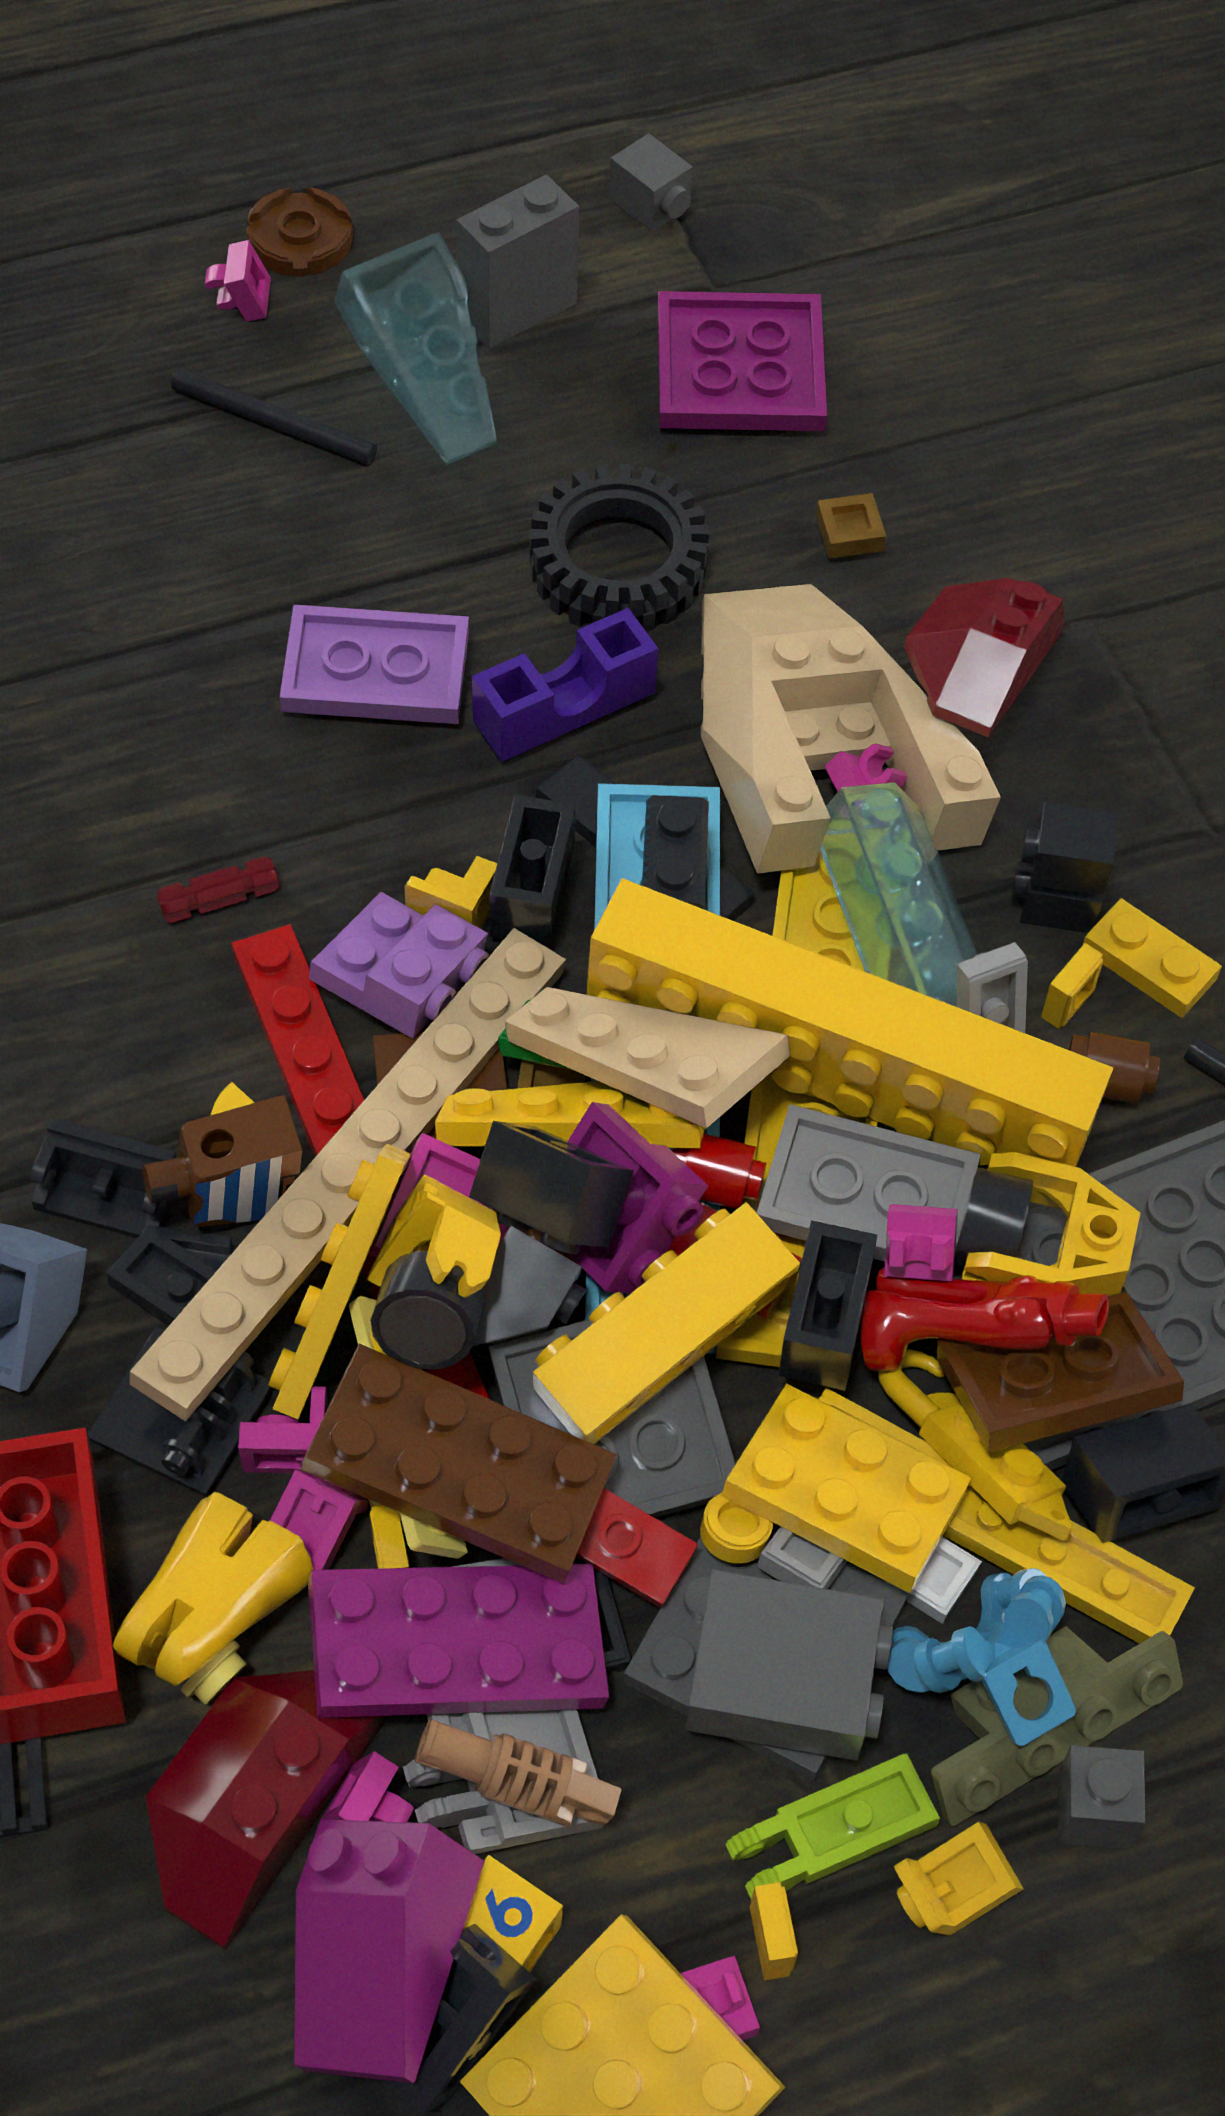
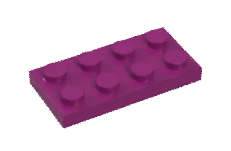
[308,1564,609,1718]

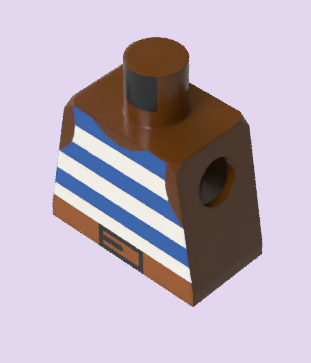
[142,1095,302,1227]

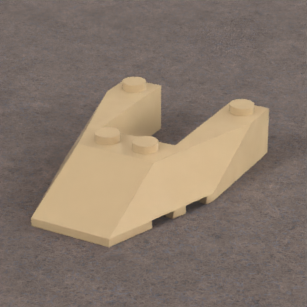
[701,584,1001,873]

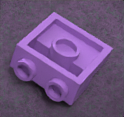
[309,892,489,1039]

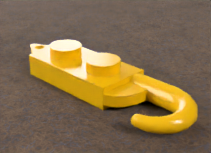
[878,1349,1072,1541]

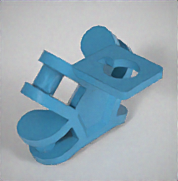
[887,1568,1076,1746]

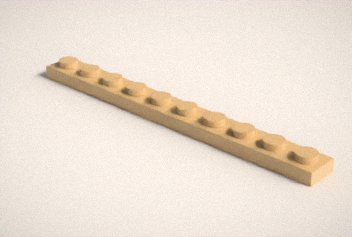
[130,928,566,1421]

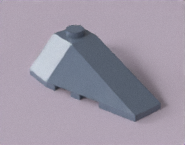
[0,1223,87,1392]

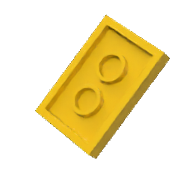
[722,1383,972,1593]

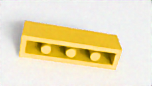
[533,1202,800,1444]

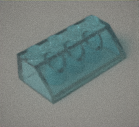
[820,782,977,1007]

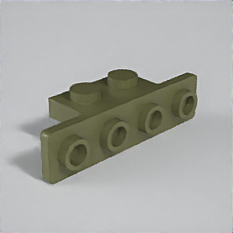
[931,1626,1183,1826]

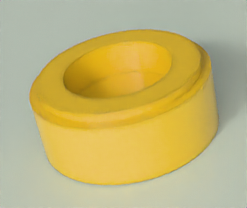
[700,1493,773,1563]

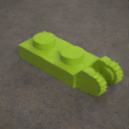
[725,1753,940,1900]

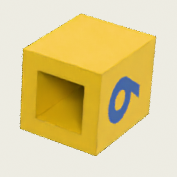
[461,1855,563,1972]

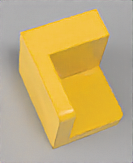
[405,856,497,930]

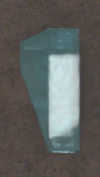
[334,232,497,465]

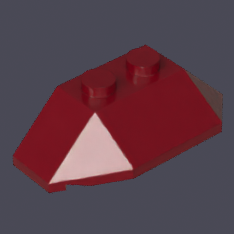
[904,578,1065,737]
[146,1670,389,1951]

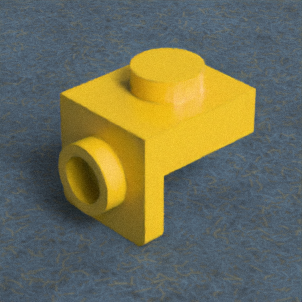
[894,1822,1024,1935]

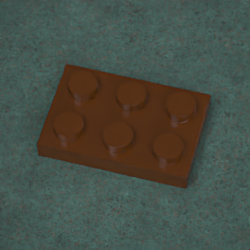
[937,1292,1184,1452]

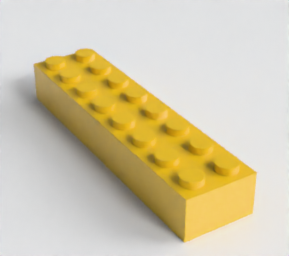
[586,878,1113,1167]

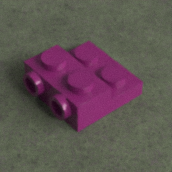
[568,1102,708,1294]

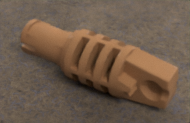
[415,1719,621,1827]

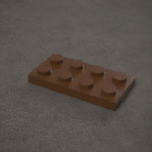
[301,1343,617,1583]

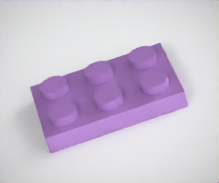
[280,605,469,724]

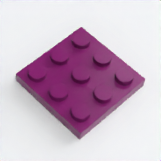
[657,291,827,431]

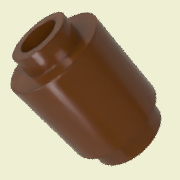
[1068,1031,1160,1105]

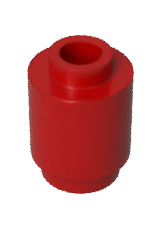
[672,1133,767,1210]

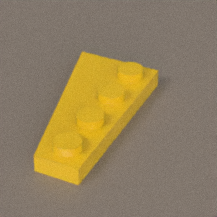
[435,1081,705,1148]
[268,1143,411,1419]

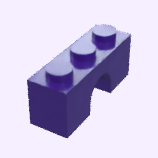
[472,608,659,762]

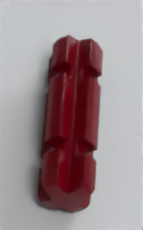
[157,856,279,923]

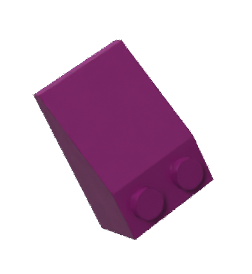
[294,1819,484,2083]

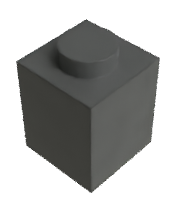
[609,133,693,232]
[1057,1745,1145,1850]

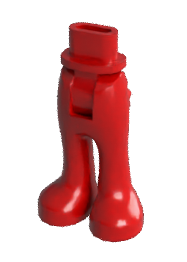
[861,1267,1109,1372]

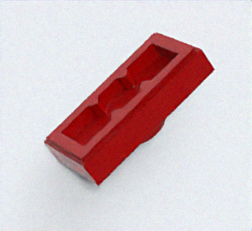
[576,1488,698,1609]

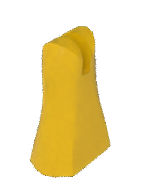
[113,1492,313,1687]

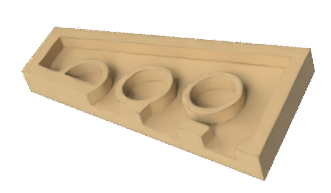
[504,987,790,1128]

